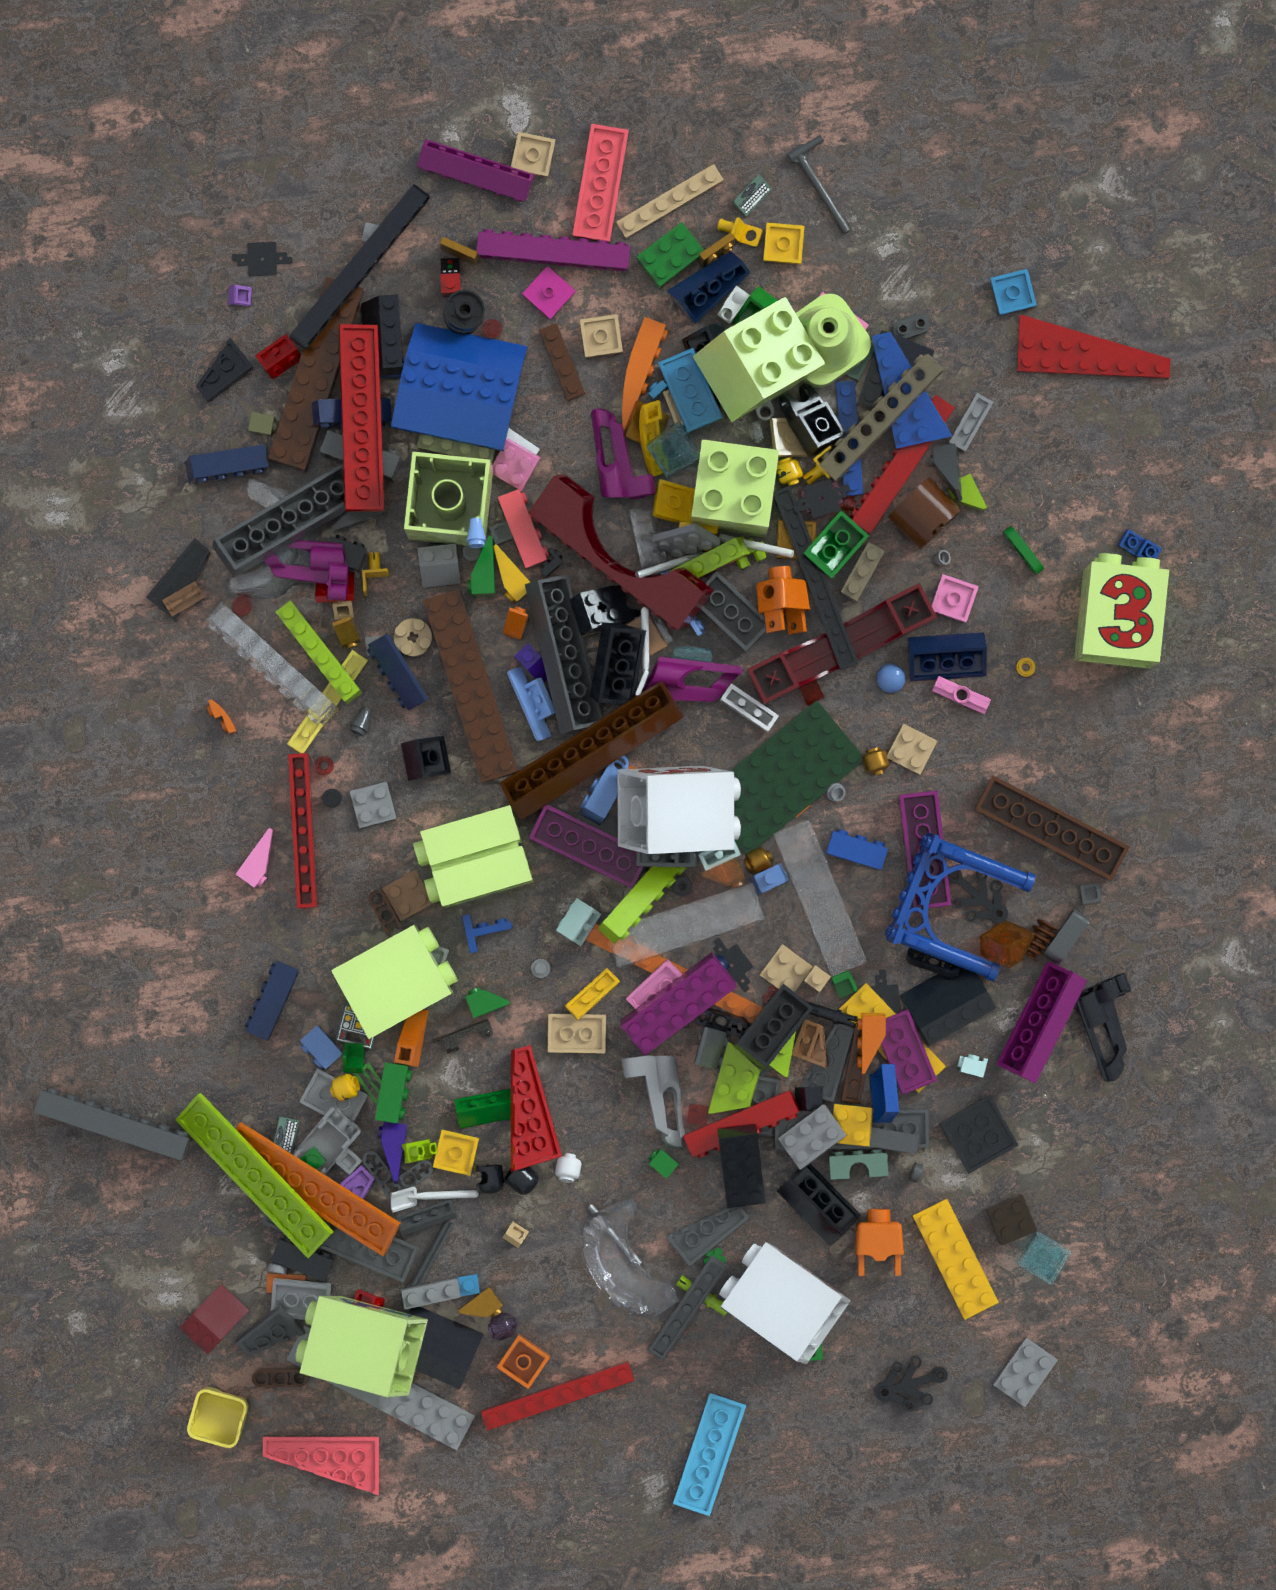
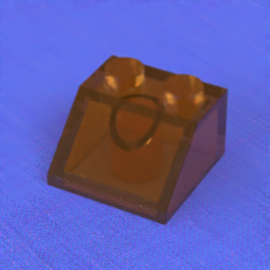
[700,857,746,889]
[980,920,1034,968]

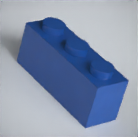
[825,829,888,871]

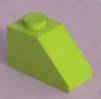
[947,474,987,511]

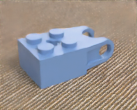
[579,756,629,825]

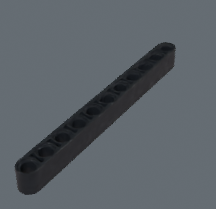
[289,184,430,350]

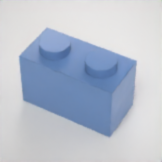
[300,1025,343,1069]

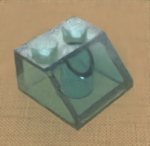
[646,421,700,478]

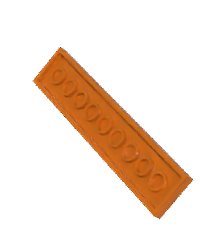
[236,1122,401,1256]

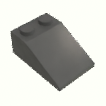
[694,1027,729,1070]

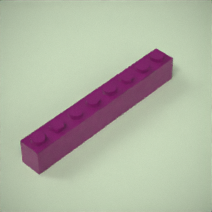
[476,229,630,272]

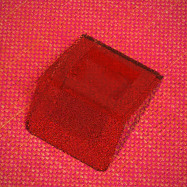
[799,680,824,706]

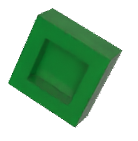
[300,1146,327,1170]

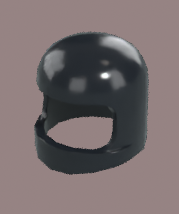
[474,1164,504,1194]
[504,1167,539,1195]

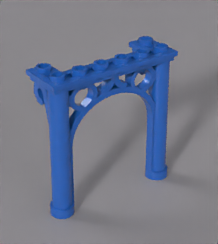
[885,832,1035,982]

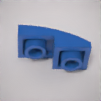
[1117,529,1162,559]

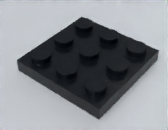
[939,1095,1018,1174]

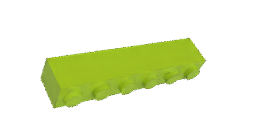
[276,600,363,704]
[598,867,686,944]

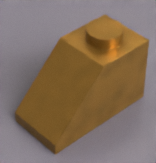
[332,616,361,649]
[458,1286,503,1318]

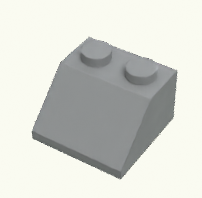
[418,544,461,588]

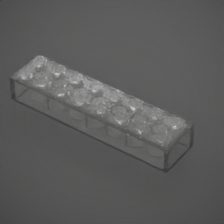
[206,602,339,726]
[773,819,867,977]
[607,882,765,969]

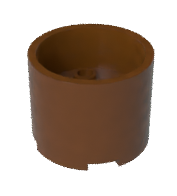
[888,477,961,550]

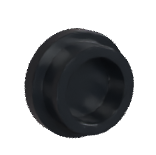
[322,789,342,808]

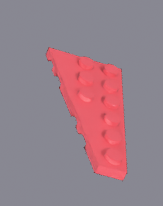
[263,1436,379,1496]

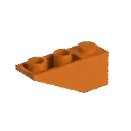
[503,606,529,641]
[394,1009,429,1067]
[857,1013,886,1074]

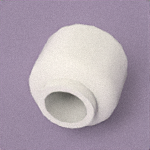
[555,1153,582,1183]

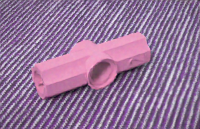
[932,676,991,714]

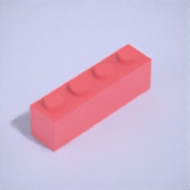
[498,489,549,570]

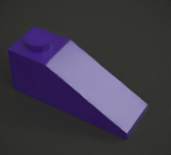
[378,1121,407,1184]

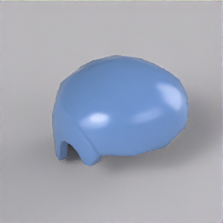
[876,663,905,694]

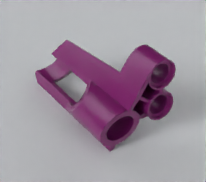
[591,409,656,500]
[264,540,348,601]
[641,657,743,702]

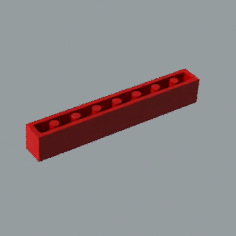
[850,395,955,536]
[288,753,318,909]
[481,1361,634,1430]

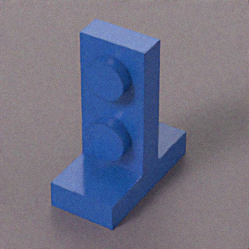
[462,914,512,953]

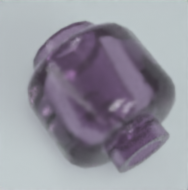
[488,1312,518,1341]

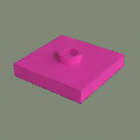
[522,266,576,320]

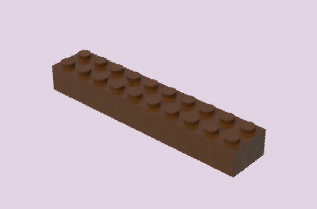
[268,277,364,472]
[423,589,518,784]
[500,680,684,820]

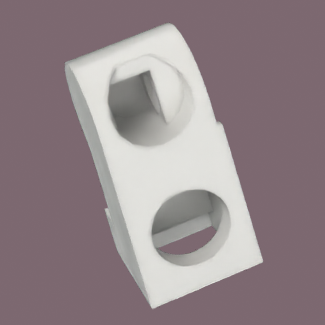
[717,286,750,324]

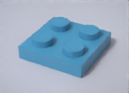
[990,269,1037,316]

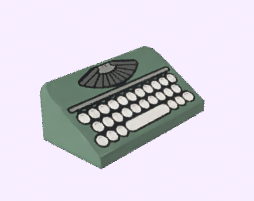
[733,175,772,217]
[274,1116,299,1154]

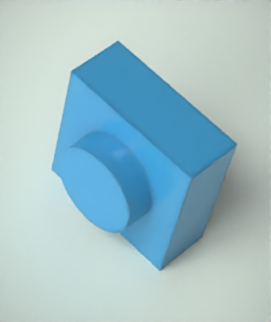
[648,380,667,401]
[458,1274,480,1296]

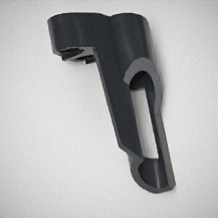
[1076,973,1131,1082]

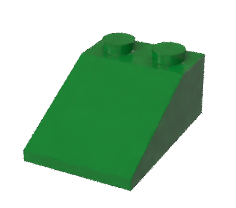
[803,510,869,579]
[467,536,496,598]

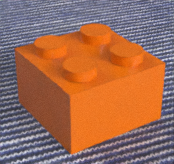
[496,1334,551,1389]

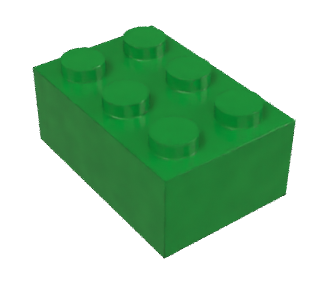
[636,222,704,290]
[375,1062,412,1124]

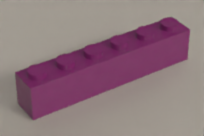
[417,139,535,202]

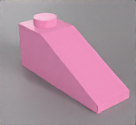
[236,827,274,888]

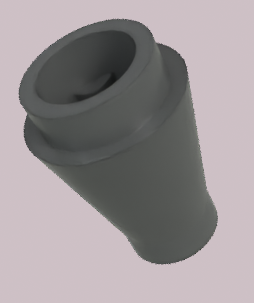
[350,706,373,736]

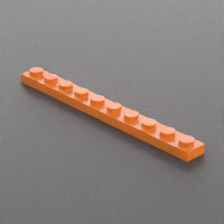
[585,924,763,1023]

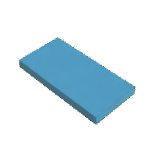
[658,348,723,433]

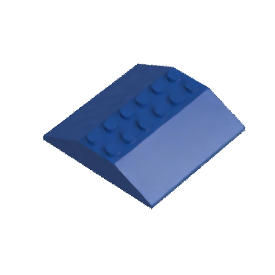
[391,323,527,451]

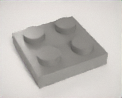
[350,782,397,828]

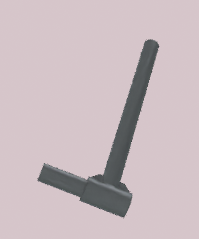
[787,135,851,234]

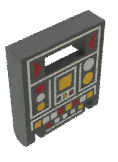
[335,999,376,1050]

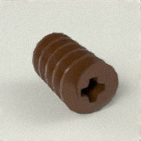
[1019,919,1059,962]

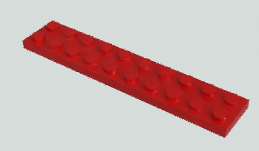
[338,324,384,512]

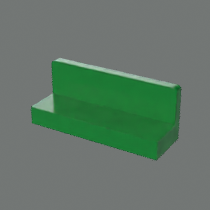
[454,1089,511,1128]

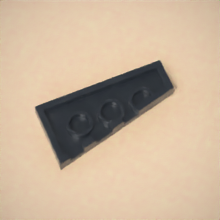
[146,538,210,622]

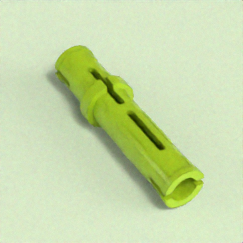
[676,1275,727,1317]

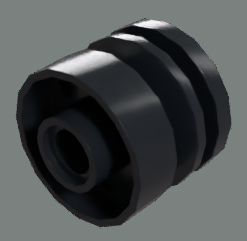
[443,289,485,334]

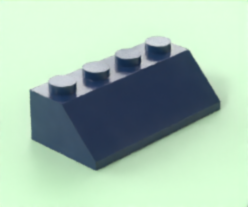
[908,632,987,681]
[367,633,428,710]

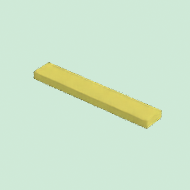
[287,650,368,754]

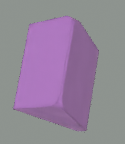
[228,285,252,307]

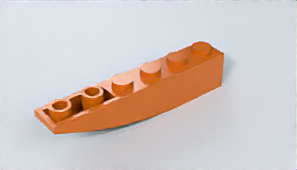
[622,317,668,430]

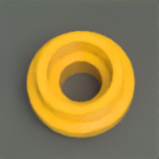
[1016,658,1036,677]

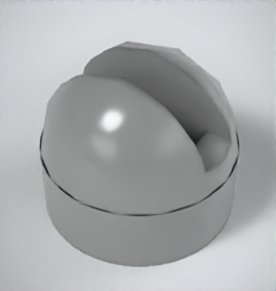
[934,550,951,566]

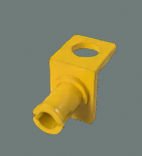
[717,217,763,247]
[803,445,833,485]
[362,552,389,596]

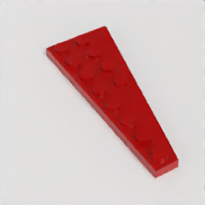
[1017,315,1170,379]

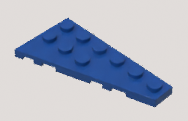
[871,332,952,449]

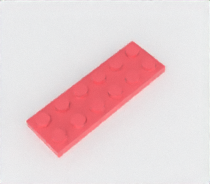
[572,124,629,243]

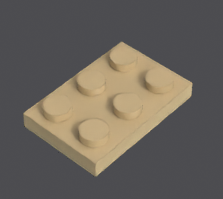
[548,1014,606,1053]

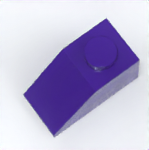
[514,643,547,683]

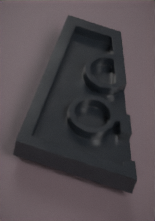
[196,338,253,403]

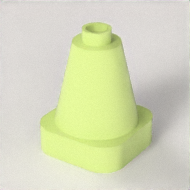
[795,294,871,388]

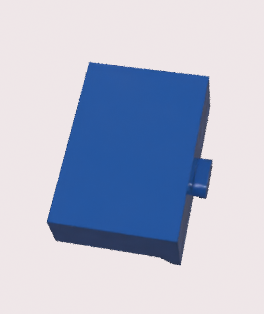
[869,1064,899,1123]

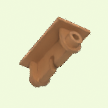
[162,581,205,616]

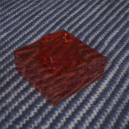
[687,1104,709,1125]

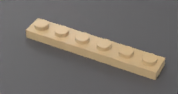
[616,164,724,239]

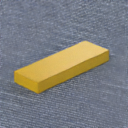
[565,968,620,1021]

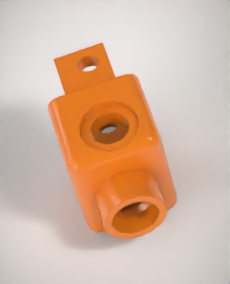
[756,566,810,635]
[854,1209,904,1276]

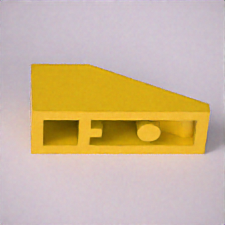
[493,544,530,604]

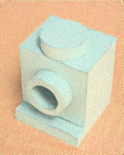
[957,1054,988,1078]

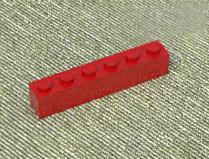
[683,1090,800,1159]

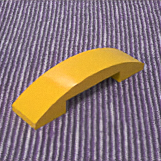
[639,400,668,477]

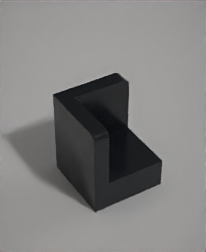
[795,1085,823,1110]

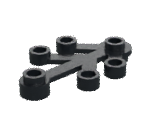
[948,870,1008,923]
[875,1356,948,1411]

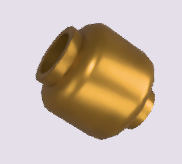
[862,747,889,776]
[744,847,774,875]

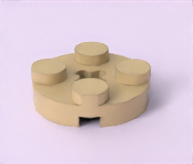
[394,618,432,657]

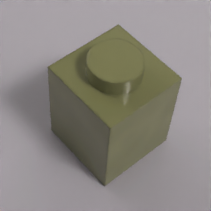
[248,412,278,437]

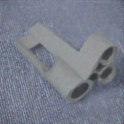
[621,1055,686,1149]

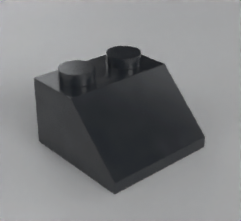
[401,736,451,781]

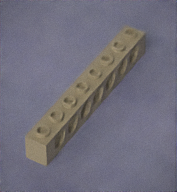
[819,354,945,481]

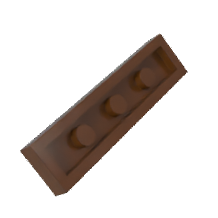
[539,323,585,401]
[841,1025,867,1104]

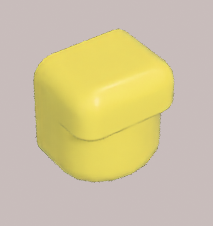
[187,1387,248,1448]

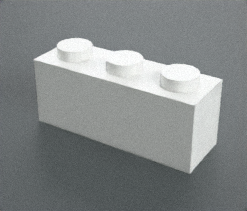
[720,683,779,733]

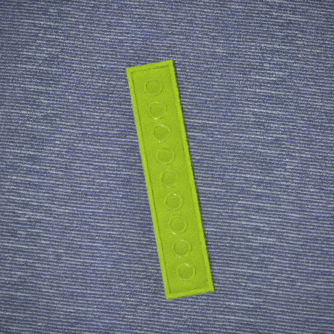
[175,1093,334,1258]

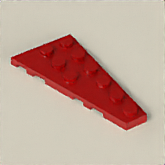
[511,1045,562,1172]

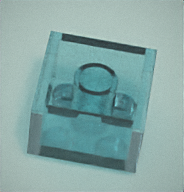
[1017,1231,1072,1285]

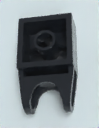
[779,383,846,456]
[569,585,641,636]

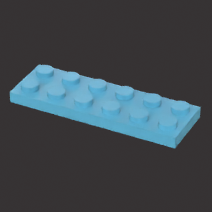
[673,1393,746,1516]

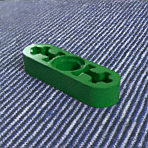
[1003,526,1044,575]

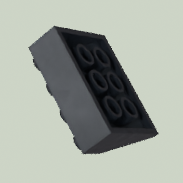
[857,330,934,414]
[899,966,997,1046]
[408,1306,483,1389]

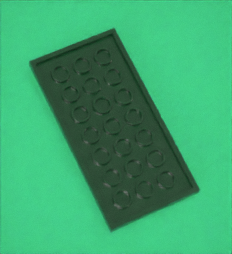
[731,700,863,855]

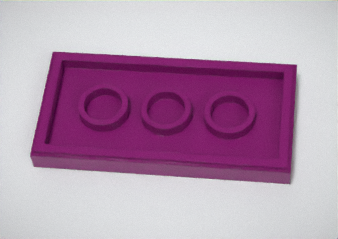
[881,1009,938,1095]

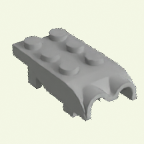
[292,1106,361,1175]

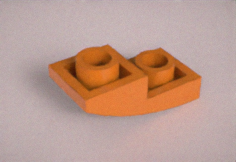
[207,699,237,735]

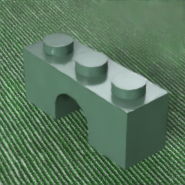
[828,1149,888,1180]

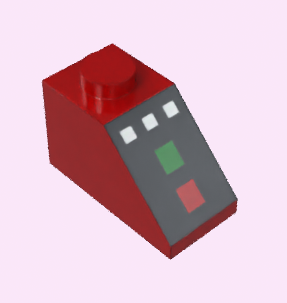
[441,258,461,297]

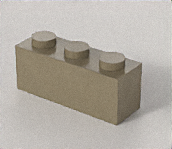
[840,542,885,603]

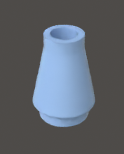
[467,518,486,548]

